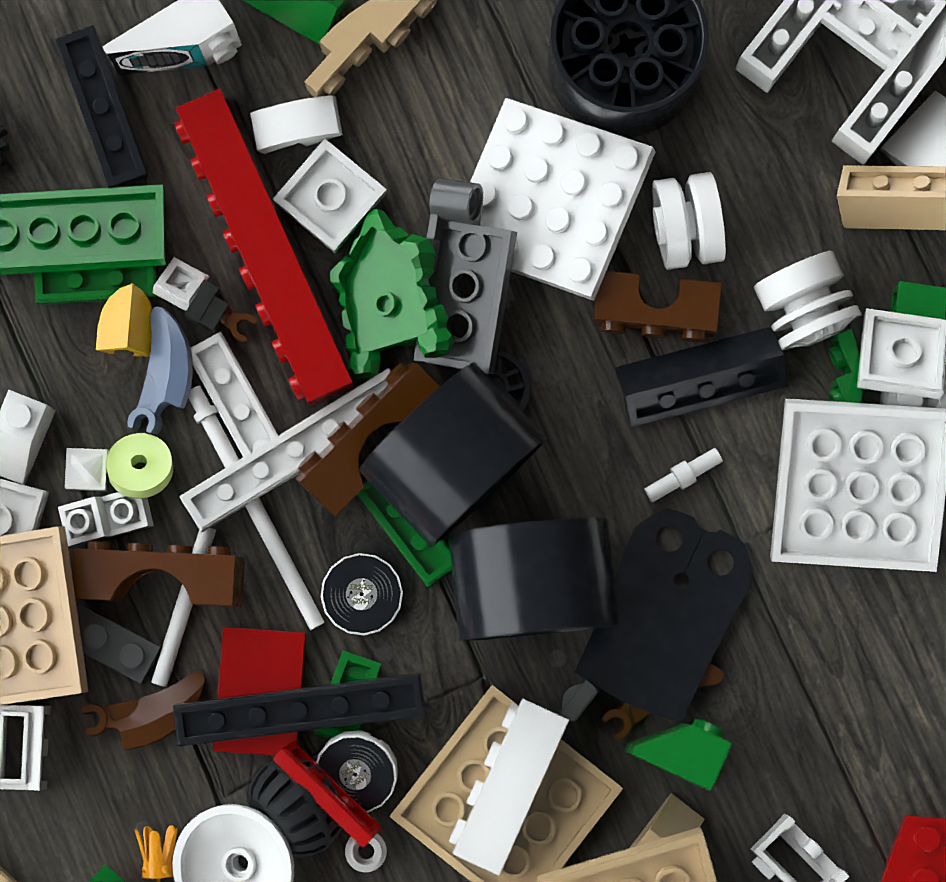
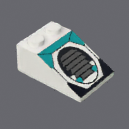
[103,0,242,75]

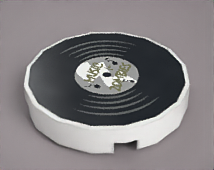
[320,553,403,636]
[316,730,398,813]

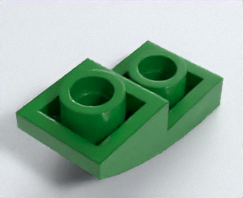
[828,329,862,403]

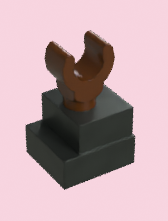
[184,280,258,343]

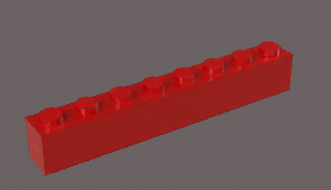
[174,88,354,407]

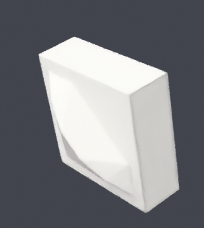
[153,257,209,311]
[65,448,109,491]

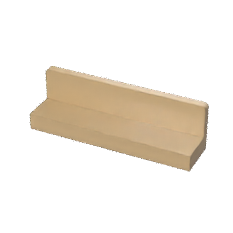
[837,165,946,230]

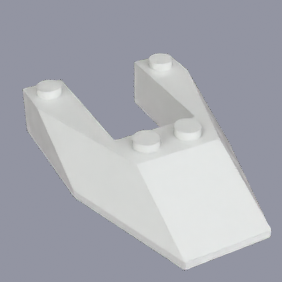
[735,0,946,165]

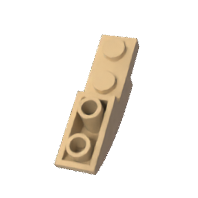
[305,0,437,97]

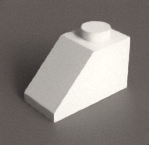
[0,390,56,485]

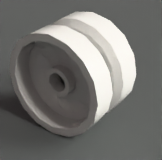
[652,172,726,270]

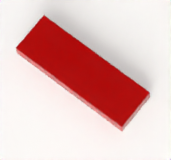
[273,741,382,848]

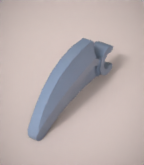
[127,307,193,435]

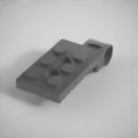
[413,178,517,374]

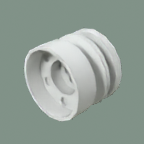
[754,251,862,350]

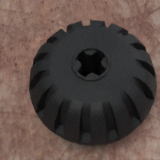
[246,758,342,858]

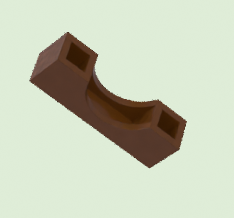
[295,363,440,516]
[72,542,245,607]

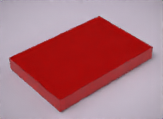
[213,627,306,756]

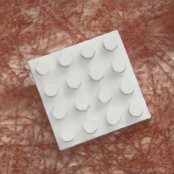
[470,98,655,301]
[770,399,946,572]

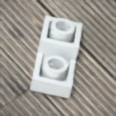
[250,95,342,154]
[58,492,154,547]

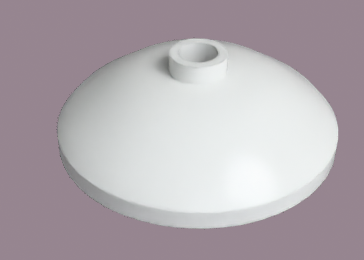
[173,804,294,882]

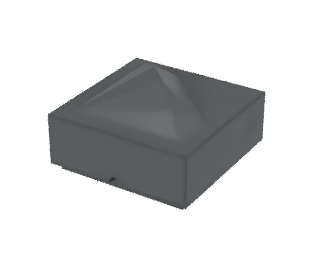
[559,680,598,722]

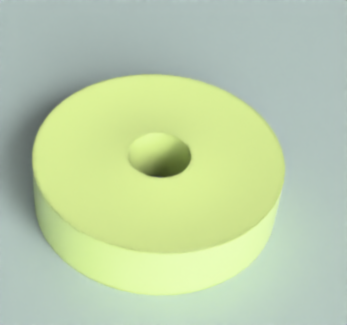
[106,433,173,499]

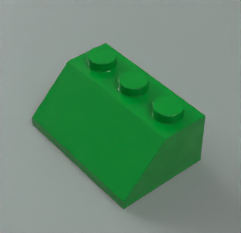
[624,719,732,791]

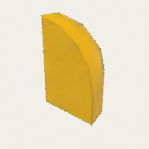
[96,284,152,356]

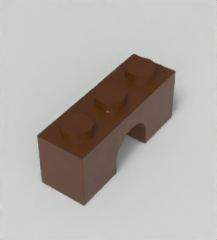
[592,271,722,342]

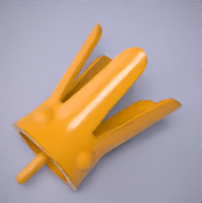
[135,825,178,882]

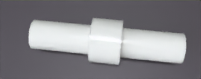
[644,448,723,503]

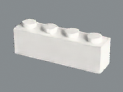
[449,699,569,876]

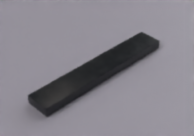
[173,672,426,747]

